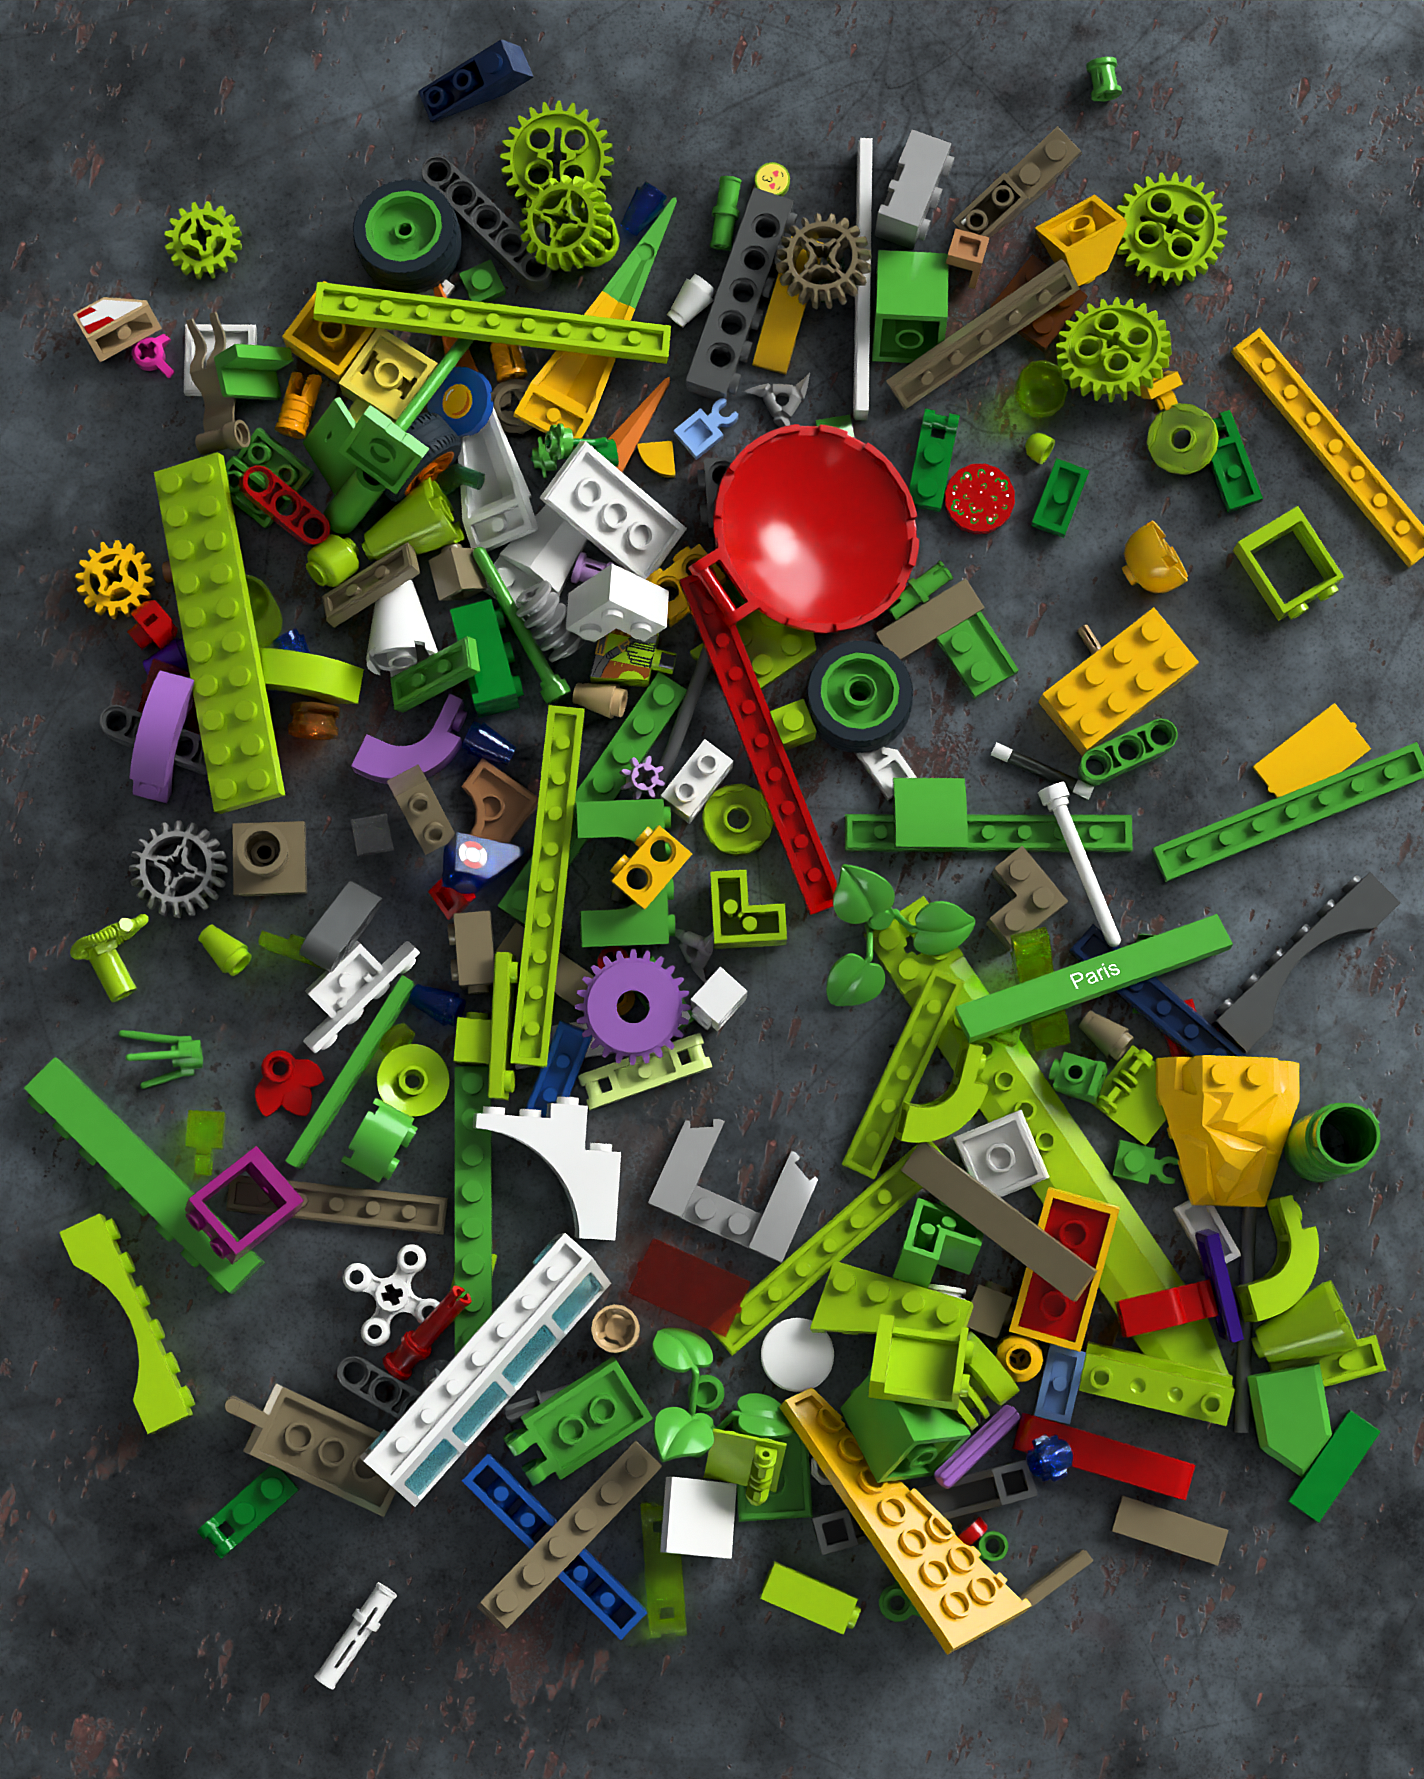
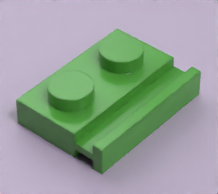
[936,611,1019,699]

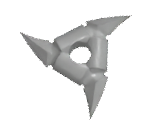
[742,372,810,427]
[674,929,714,983]

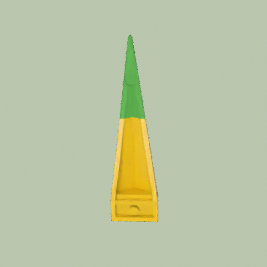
[513,197,677,449]

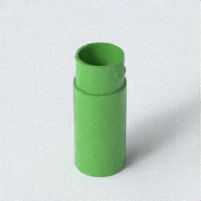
[1284,1103,1380,1183]

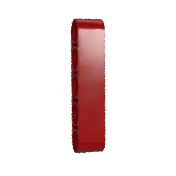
[1012,1413,1196,1501]

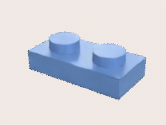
[1033,1344,1086,1425]

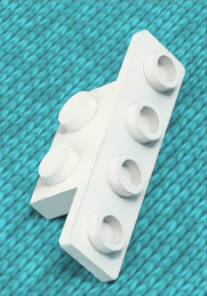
[303,941,420,1053]

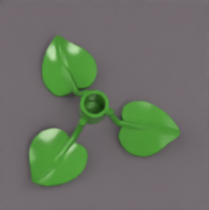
[826,864,975,1006]
[652,1328,796,1462]

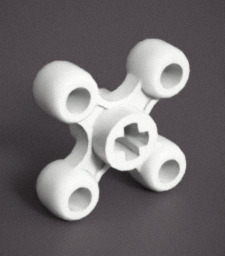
[343,1244,440,1347]

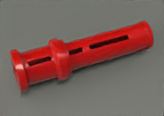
[382,1286,472,1381]

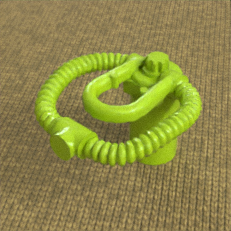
[70,914,149,1003]

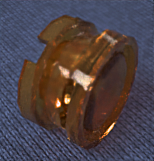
[288,702,341,740]

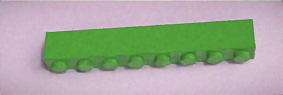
[24,1057,265,1294]

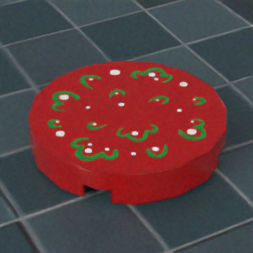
[944,463,1015,534]

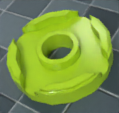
[1147,403,1219,475]
[702,783,773,856]

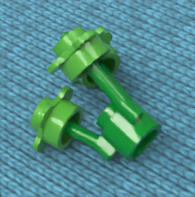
[530,423,619,478]

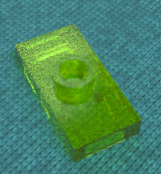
[258,930,326,971]

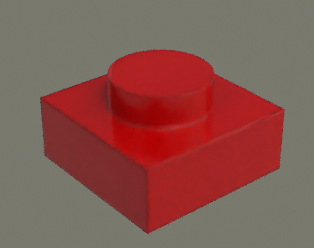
[428,869,477,920]

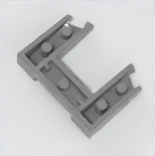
[648,1119,818,1263]

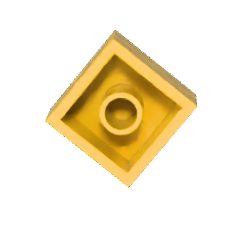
[282,281,377,384]

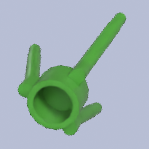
[118,1030,203,1089]

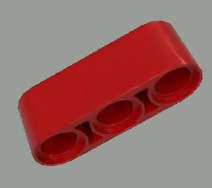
[239,465,330,546]

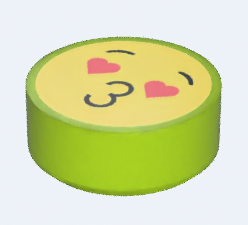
[755,162,790,197]

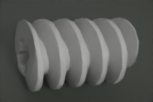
[516,580,586,662]

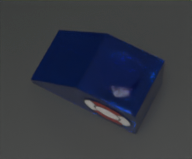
[442,832,524,894]

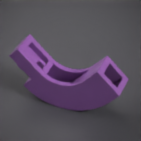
[129,671,194,803]
[351,694,467,784]

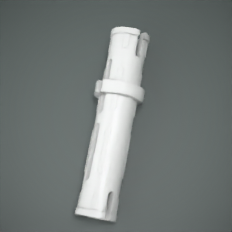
[314,1582,397,1689]

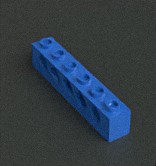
[462,1453,648,1640]

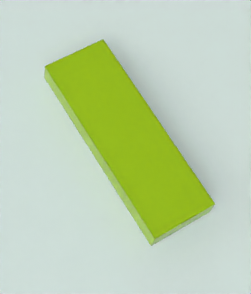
[1268,1335,1386,1387]

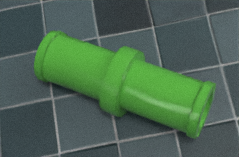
[710,176,742,251]
[887,560,953,621]

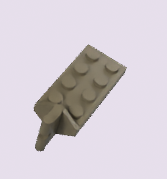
[225,1383,396,1517]

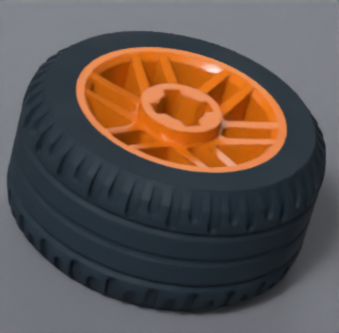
[383,413,461,503]

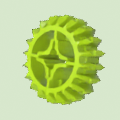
[518,174,614,272]

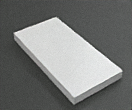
[540,441,687,580]

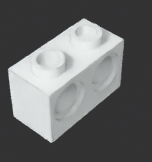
[661,739,733,824]
[691,967,748,1031]

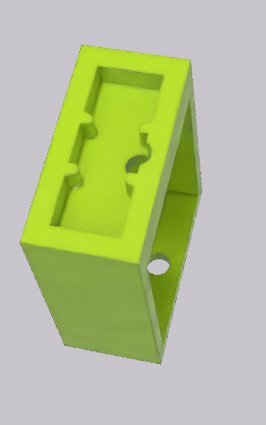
[1233,506,1344,621]
[759,1561,861,1635]

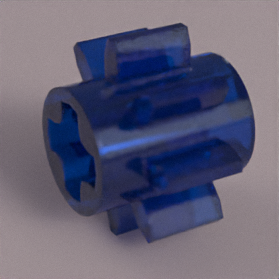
[1027,1434,1073,1482]

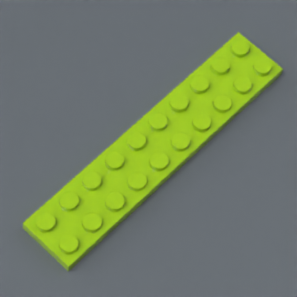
[154,452,285,814]

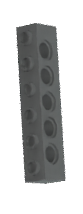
[686,187,798,401]

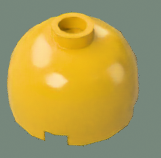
[1122,520,1188,594]

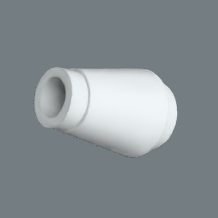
[667,274,717,328]

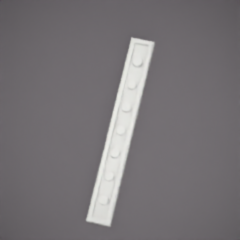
[853,138,872,420]

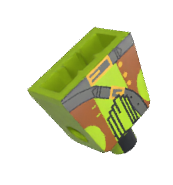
[590,628,677,687]

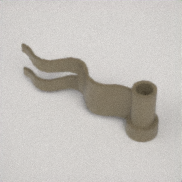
[186,312,251,455]

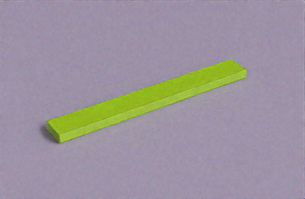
[708,1141,945,1356]

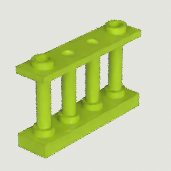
[1079,1341,1235,1426]

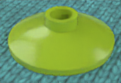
[377,1044,450,1117]

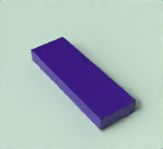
[1195,1229,1244,1343]

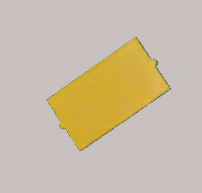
[1252,703,1371,798]

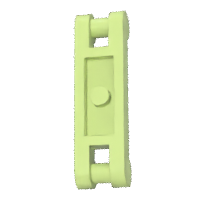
[578,1033,712,1111]

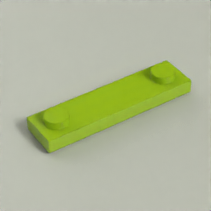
[487,952,521,1101]

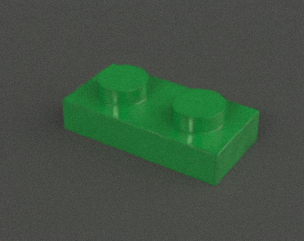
[1031,458,1090,538]

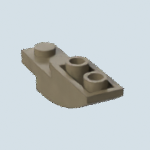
[953,126,1082,238]

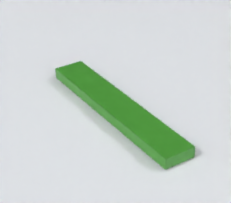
[285,975,416,1170]

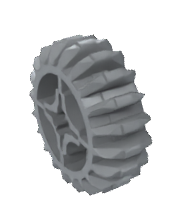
[129,820,228,918]

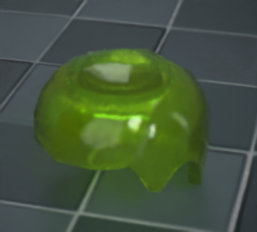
[1014,360,1068,419]

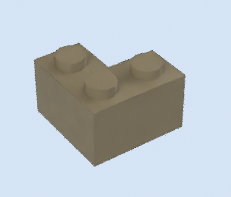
[986,846,1068,952]

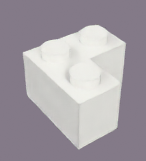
[566,564,669,642]

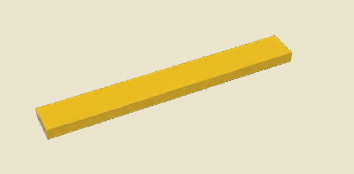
[1231,328,1424,568]

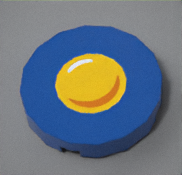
[427,367,494,438]

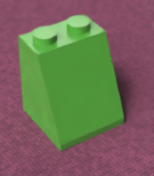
[872,250,948,363]
[840,1368,971,1483]

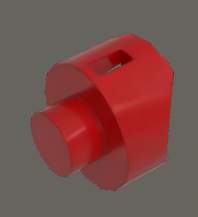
[127,600,178,650]

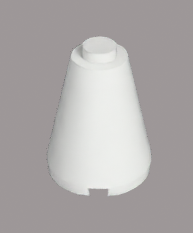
[366,580,438,677]

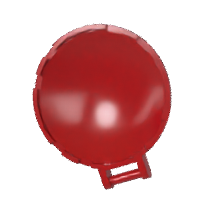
[688,424,919,633]

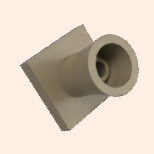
[232,821,307,897]

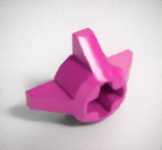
[131,334,175,379]

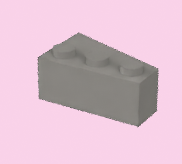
[875,130,955,250]

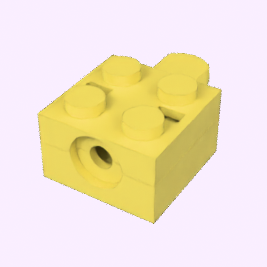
[339,328,438,423]

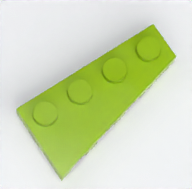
[810,1261,974,1335]

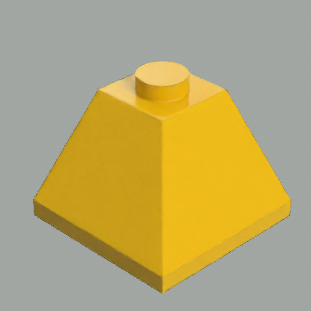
[1035,194,1127,286]

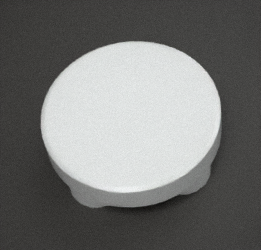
[761,1318,834,1392]

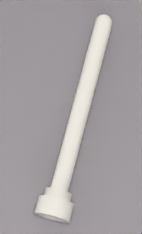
[1038,782,1121,947]

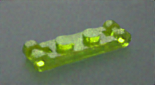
[640,1503,687,1639]

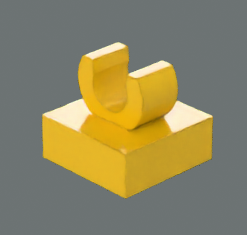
[1140,371,1183,411]

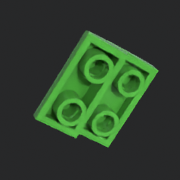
[225,428,315,528]
[893,778,968,849]

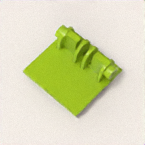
[1089,1045,1167,1146]
[704,1428,787,1506]

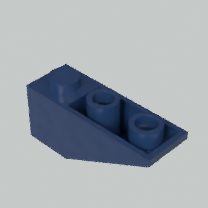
[418,40,534,122]

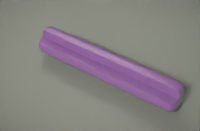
[934,1405,1021,1489]

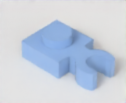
[674,398,738,460]

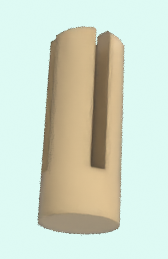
[1077,625,1102,655]

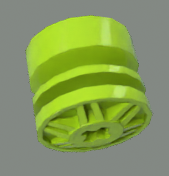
[950,1331,1020,1431]

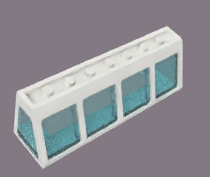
[360,1233,611,1507]

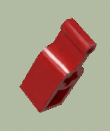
[1114,1279,1218,1337]

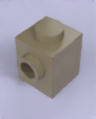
[428,544,488,601]
[967,1281,1015,1340]

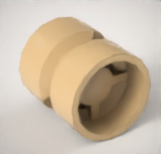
[591,1304,640,1354]

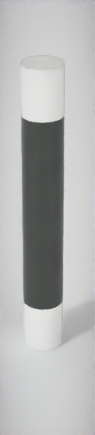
[991,742,1094,800]

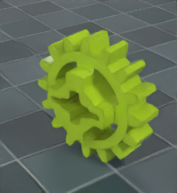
[164,201,242,280]

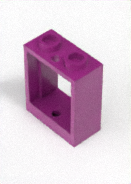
[185,1146,304,1265]

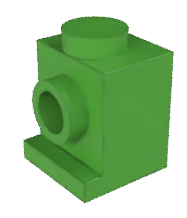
[1049,1051,1108,1105]

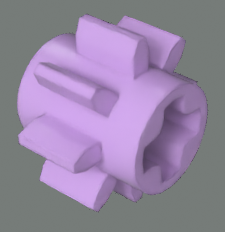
[619,756,665,800]

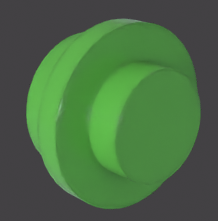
[688,1375,724,1412]

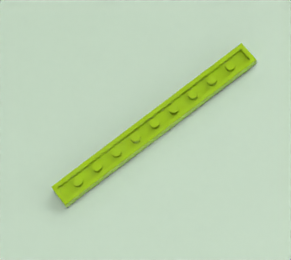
[313,282,671,364]
[510,705,585,1068]

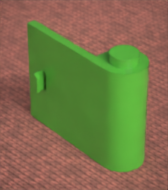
[302,397,386,534]

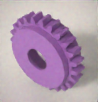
[575,949,691,1065]

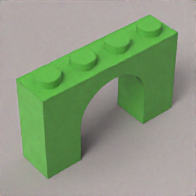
[575,799,675,947]

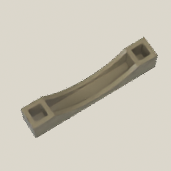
[476,1441,663,1633]

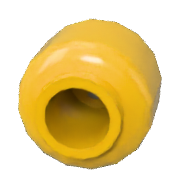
[994,1333,1043,1383]

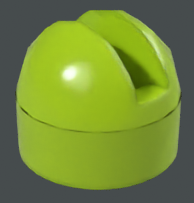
[1025,433,1055,464]

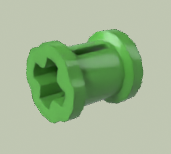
[1086,56,1122,102]

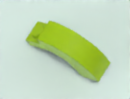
[259,648,364,704]
[1234,1195,1319,1322]

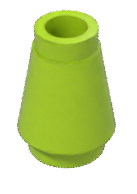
[198,924,252,976]

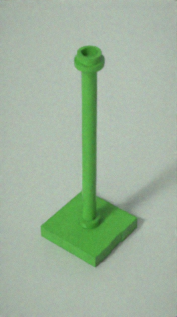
[338,338,474,494]

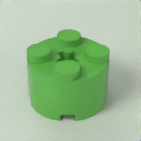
[341,1098,418,1183]

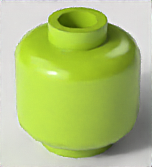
[306,534,359,587]

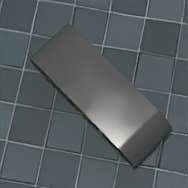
[299,880,383,972]
[337,1356,422,1420]

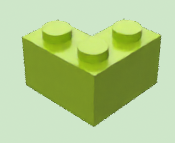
[710,870,787,949]

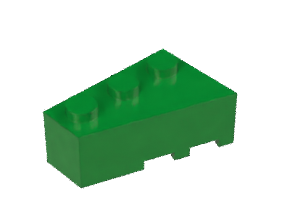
[450,599,524,718]

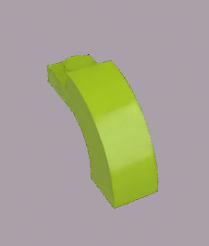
[894,1041,989,1143]

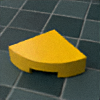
[637,441,676,478]

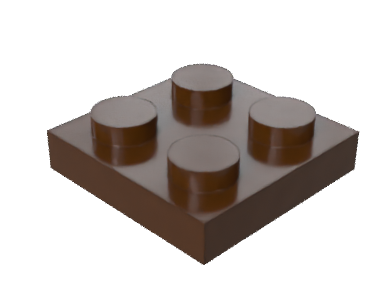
[989,254,1088,353]

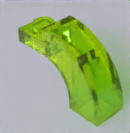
[1010,927,1071,1051]

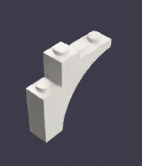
[473,1097,621,1240]

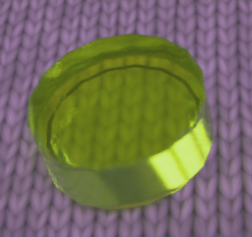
[379,1023,415,1056]

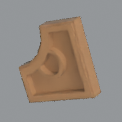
[461,758,539,858]

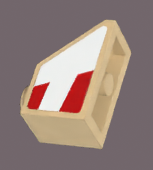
[73,297,162,362]

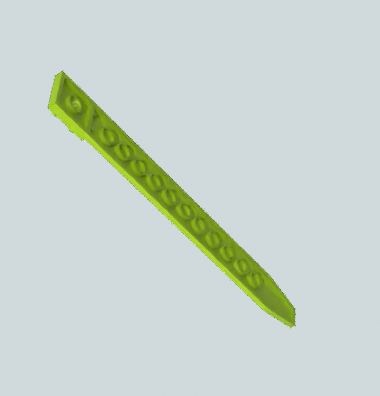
[863,896,1235,1392]

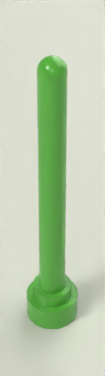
[473,547,571,705]

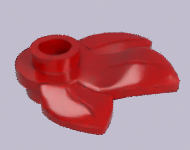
[255,1050,325,1117]

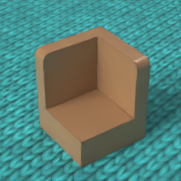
[945,228,989,289]

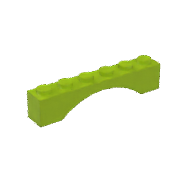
[59,1214,195,1434]

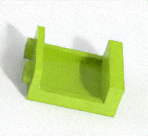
[868,1314,974,1410]

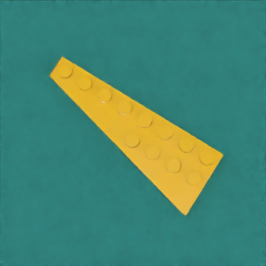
[779,1387,1032,1655]

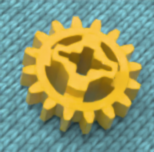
[75,540,155,619]

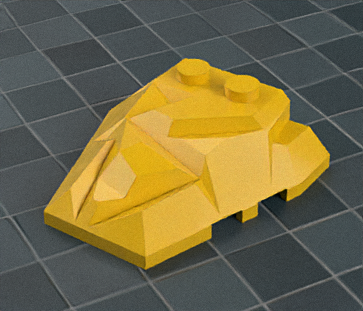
[1156,1055,1299,1208]

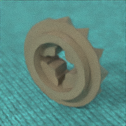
[491,378,534,435]

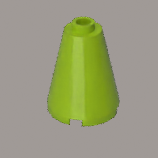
[361,477,465,562]
[1251,1280,1359,1363]

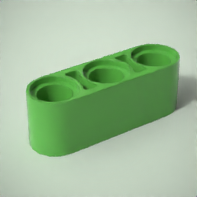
[1077,718,1178,786]

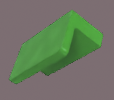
[214,344,293,400]

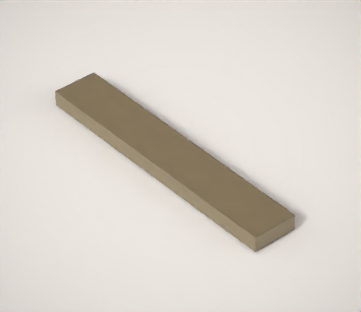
[886,259,1080,410]
[901,1142,1097,1301]
[226,1175,449,1235]

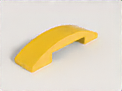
[752,236,823,375]

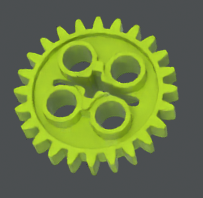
[500,101,614,211]
[1116,172,1228,286]
[1056,297,1172,402]

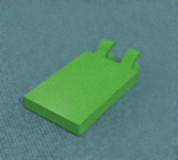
[503,1356,653,1486]

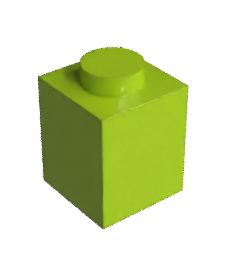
[770,699,817,751]
[453,1012,491,1066]

